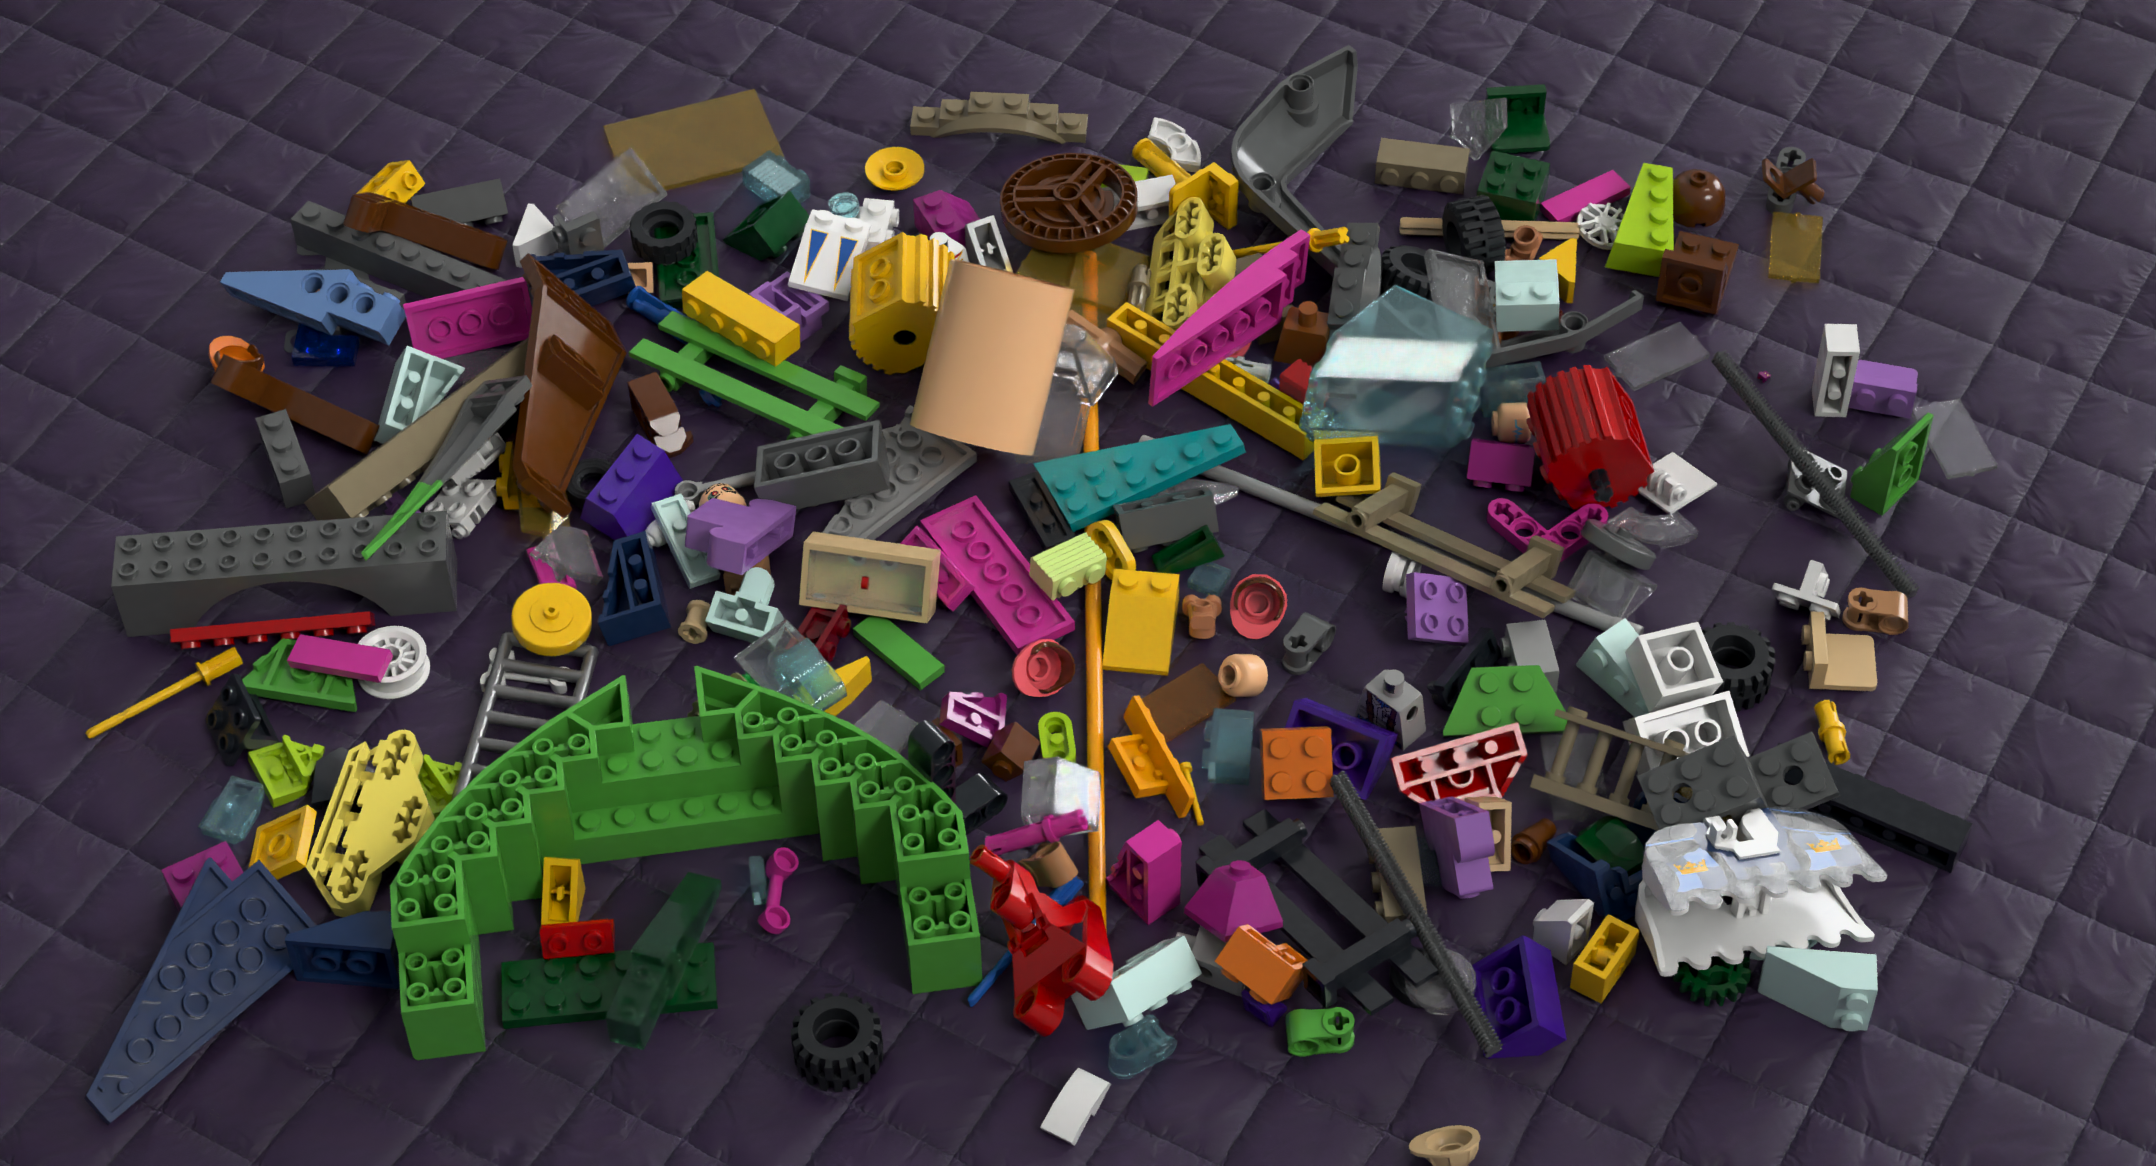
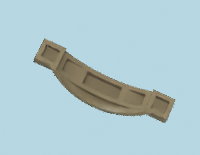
[910,92,1088,144]

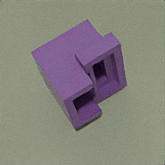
[749,271,829,343]

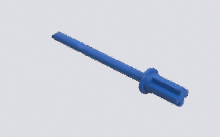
[967,875,1084,1007]

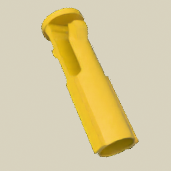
[1132,138,1191,184]

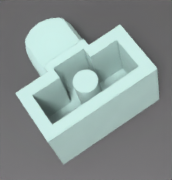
[705,567,784,649]

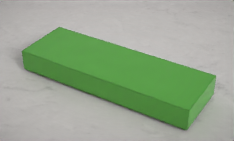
[853,615,945,691]

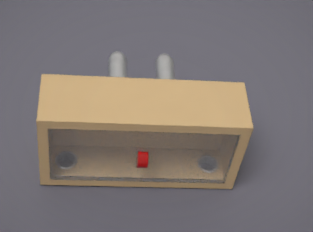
[799,532,941,623]

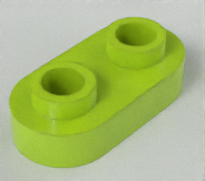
[1038,712,1076,773]

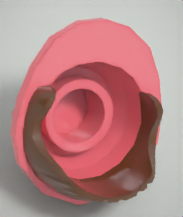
[1230,574,1287,639]
[1012,639,1075,697]

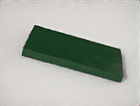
[654,212,719,309]

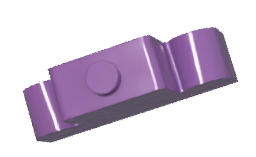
[685,498,796,575]
[1419,796,1495,899]

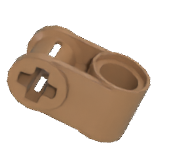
[1842,588,1908,635]
[1017,841,1078,888]

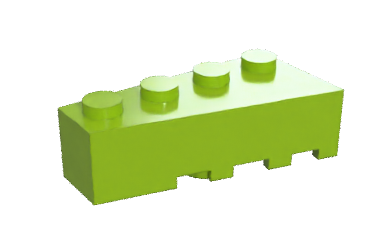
[1605,163,1674,277]

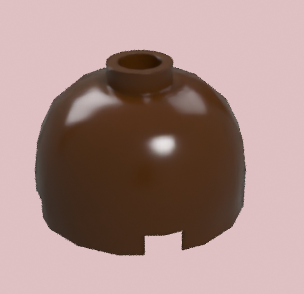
[1673,169,1725,228]

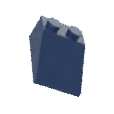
[285,911,400,989]

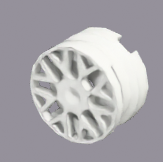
[1382,552,1422,598]

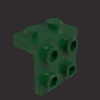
[1484,84,1550,153]

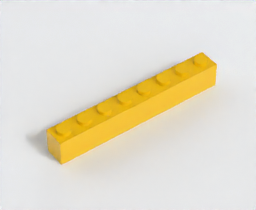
[1107,302,1324,460]

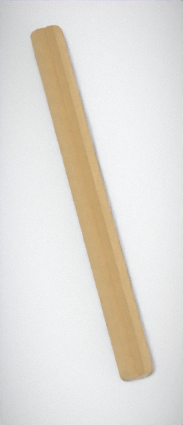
[1399,217,1580,240]

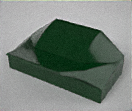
[1574,816,1645,877]

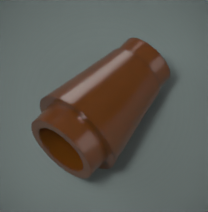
[1511,818,1557,864]

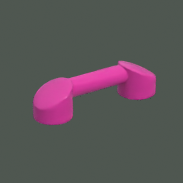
[758,847,799,934]

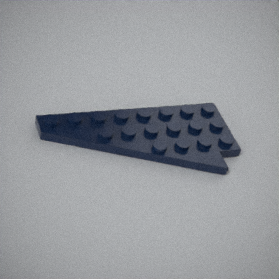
[84,857,316,1125]

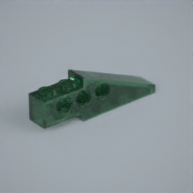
[605,872,722,1050]

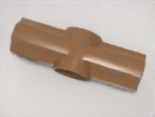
[1063,309,1148,384]

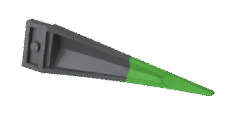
[361,375,533,561]

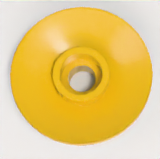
[865,147,925,191]

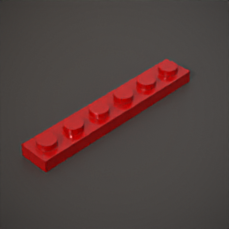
[170,611,375,650]

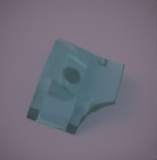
[198,776,265,845]

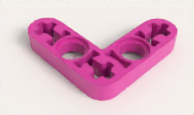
[1487,498,1608,562]

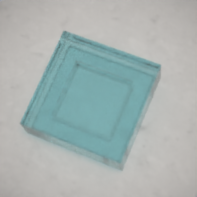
[1187,562,1231,596]
[749,856,767,905]

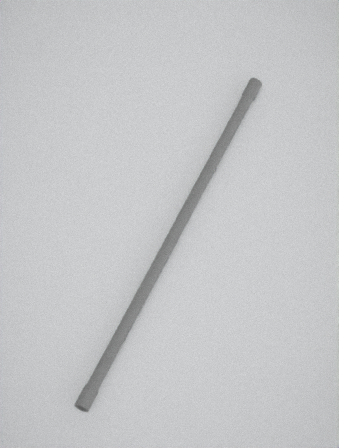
[1139,435,1644,635]

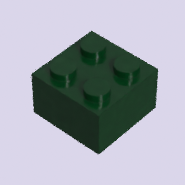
[1477,151,1550,221]

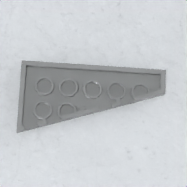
[822,405,977,540]

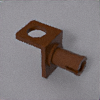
[1762,158,1825,205]

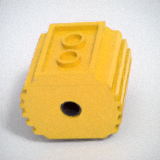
[849,232,957,375]

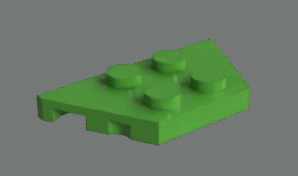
[242,638,357,712]
[1443,665,1567,738]

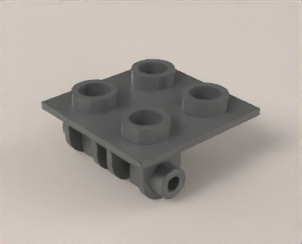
[1784,450,1847,519]

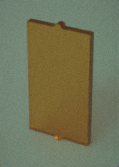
[1124,663,1236,743]

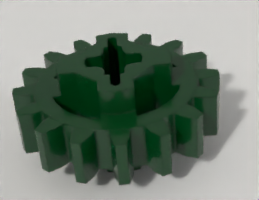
[1673,956,1751,1006]

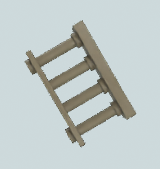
[1530,706,1689,831]

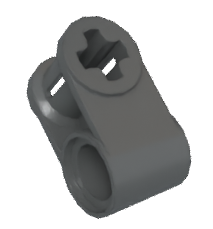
[1282,612,1336,675]

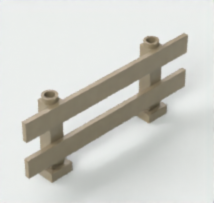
[1312,472,1576,618]

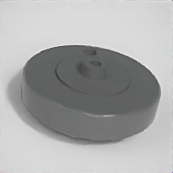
[1581,519,1656,570]

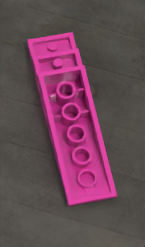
[1148,229,1310,407]

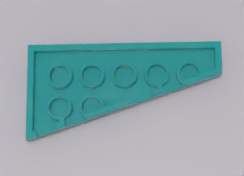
[1033,424,1246,532]

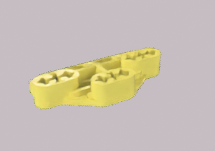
[1144,197,1237,330]
[306,730,435,917]

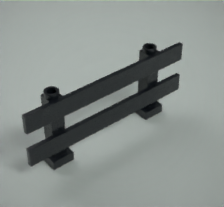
[1195,809,1439,1016]

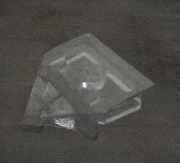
[1449,98,1507,161]
[529,525,603,586]

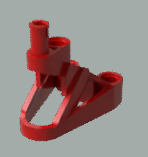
[970,844,1114,1037]

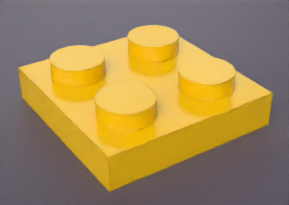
[249,805,317,880]

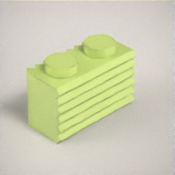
[1029,532,1107,601]

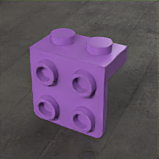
[1848,360,1918,419]

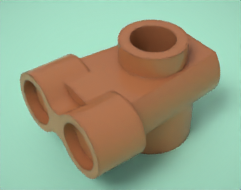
[1504,225,1543,261]
[1182,595,1222,639]

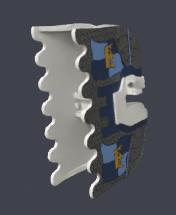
[1635,806,1887,977]

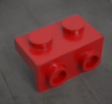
[540,919,615,959]

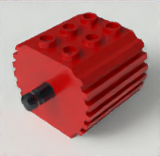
[1526,365,1655,510]

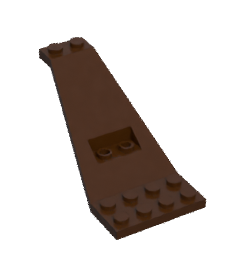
[512,253,627,518]

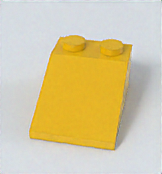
[1102,569,1179,676]

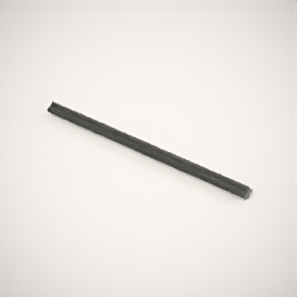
[1711,350,1920,599]
[1329,771,1503,1058]

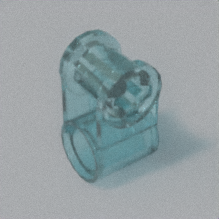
[1108,1015,1177,1079]

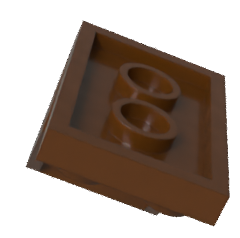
[1656,231,1739,315]

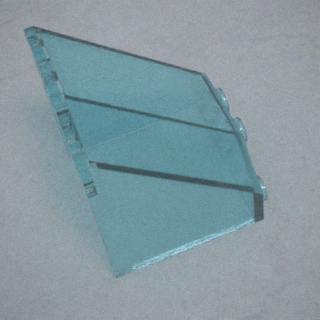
[1299,285,1494,448]

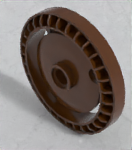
[1000,153,1138,253]

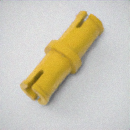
[1814,700,1850,765]

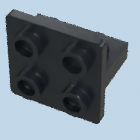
[205,673,279,766]

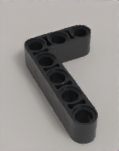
[908,720,1008,835]

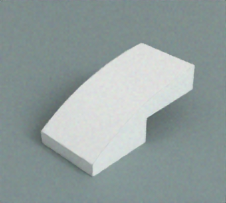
[1040,1068,1111,1146]

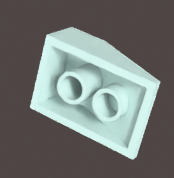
[1495,259,1559,332]
[1758,946,1878,1031]

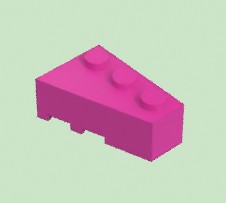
[1106,820,1182,925]

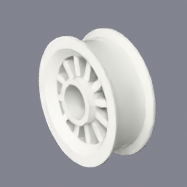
[358,626,430,699]

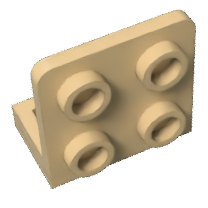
[1801,612,1877,691]

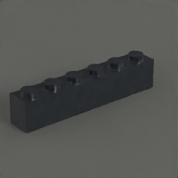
[1777,743,1972,873]

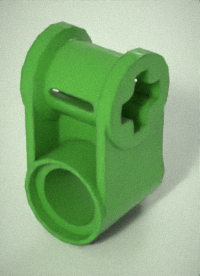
[1285,1007,1355,1057]

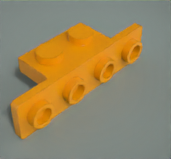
[1108,695,1195,818]

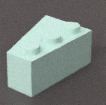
[374,346,465,444]
[1576,618,1652,717]
[1071,935,1202,1030]

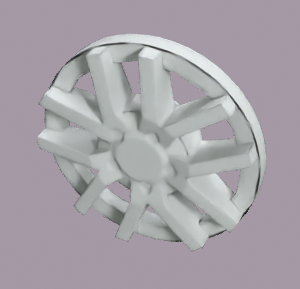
[1576,203,1624,250]

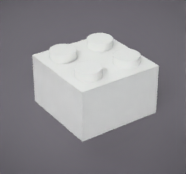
[1625,622,1723,713]

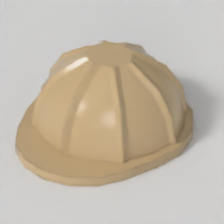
[1409,1125,1481,1166]

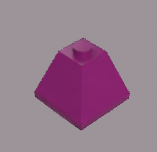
[1184,860,1283,943]

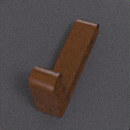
[343,192,508,270]
[210,354,380,454]

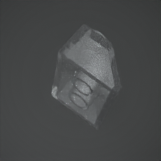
[555,147,668,248]

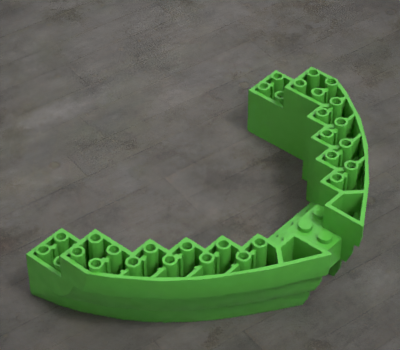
[390,666,983,1060]

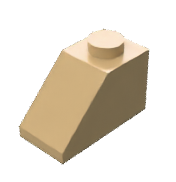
[1464,797,1512,872]

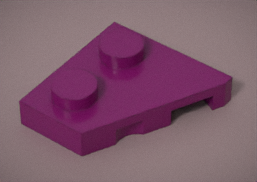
[939,692,1007,748]

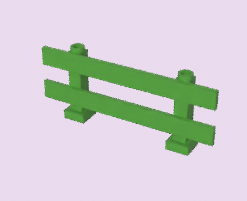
[629,311,880,440]

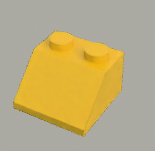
[1314,436,1381,497]

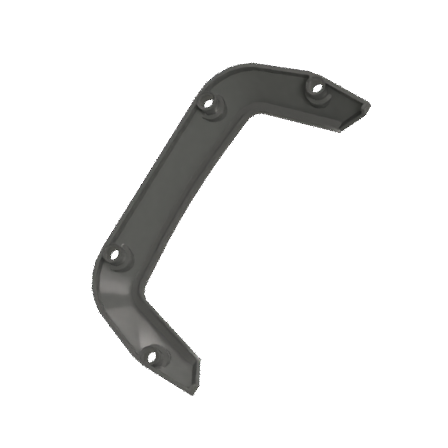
[1231,45,1644,371]

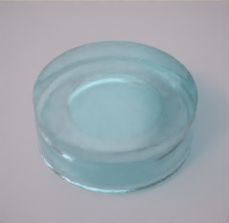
[828,192,860,218]

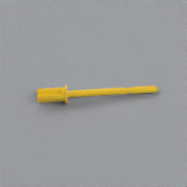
[1232,227,1349,259]
[85,647,243,738]

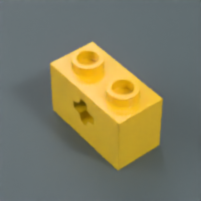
[1570,914,1639,1004]

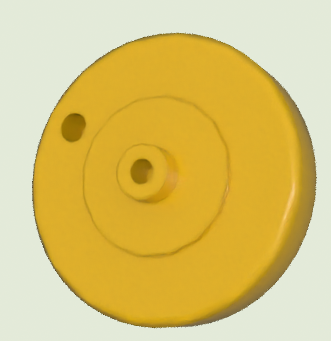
[511,583,592,656]

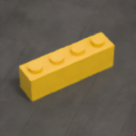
[682,271,800,367]

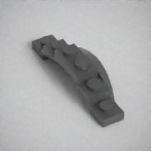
[1326,223,1381,398]

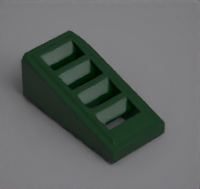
[1151,525,1225,574]

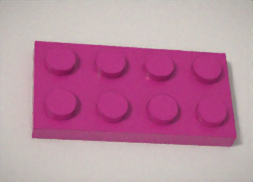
[403,277,532,359]

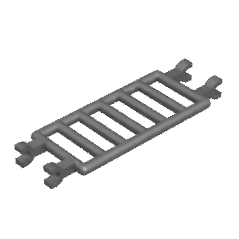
[453,632,599,799]

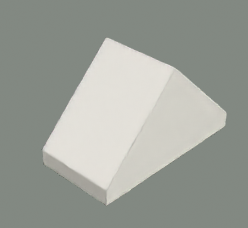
[512,203,558,268]

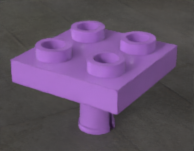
[1405,572,1469,646]

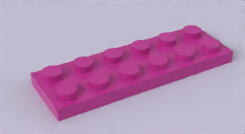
[920,495,1075,655]

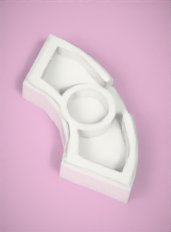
[1148,117,1201,172]

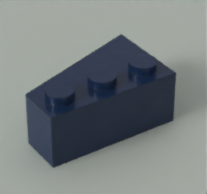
[530,249,636,306]
[598,531,671,647]

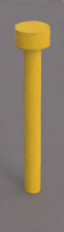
[1179,762,1204,826]

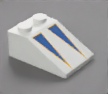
[788,209,871,301]

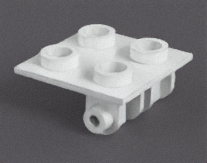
[1638,452,1717,515]
[424,479,497,539]

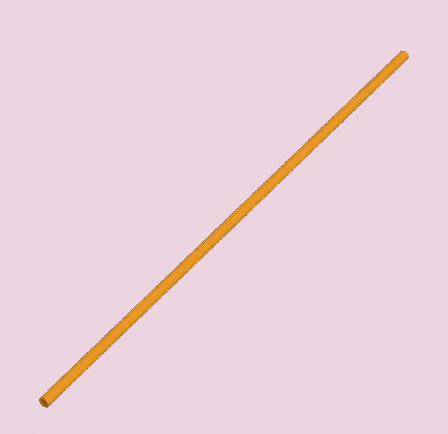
[1081,253,1107,933]

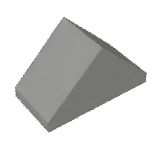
[965,215,1013,273]

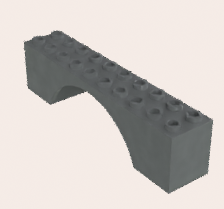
[111,511,458,637]

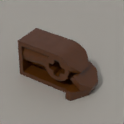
[627,372,694,458]

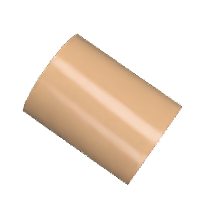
[910,259,1074,456]

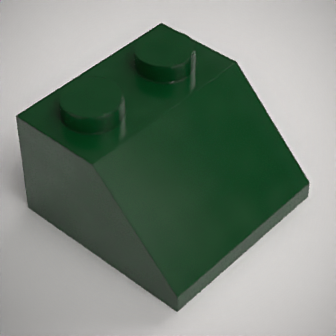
[723,190,810,261]

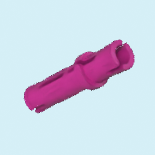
[985,809,1088,856]

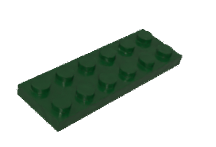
[501,942,718,1029]

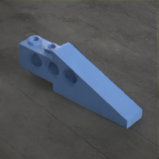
[220,269,406,345]

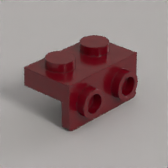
[784,604,851,673]

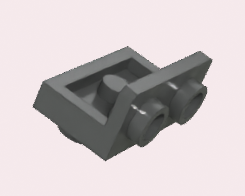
[552,211,604,255]

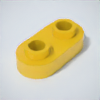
[1087,520,1136,580]

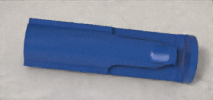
[626,286,689,345]

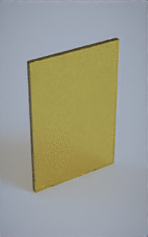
[603,89,785,199]

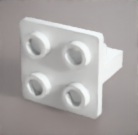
[1772,560,1841,621]

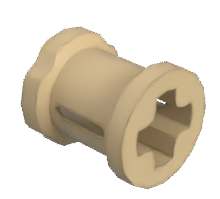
[678,600,711,644]

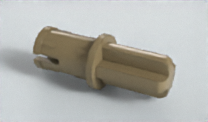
[1126,264,1151,312]

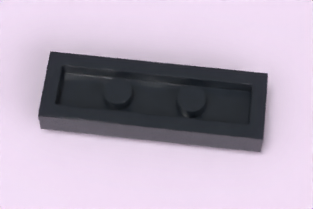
[1009,471,1076,551]

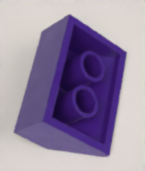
[580,434,683,540]
[1285,698,1398,800]
[1470,935,1567,1059]

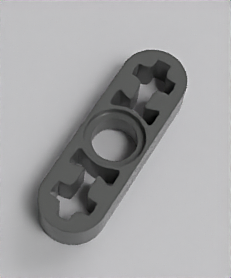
[1766,147,1806,216]

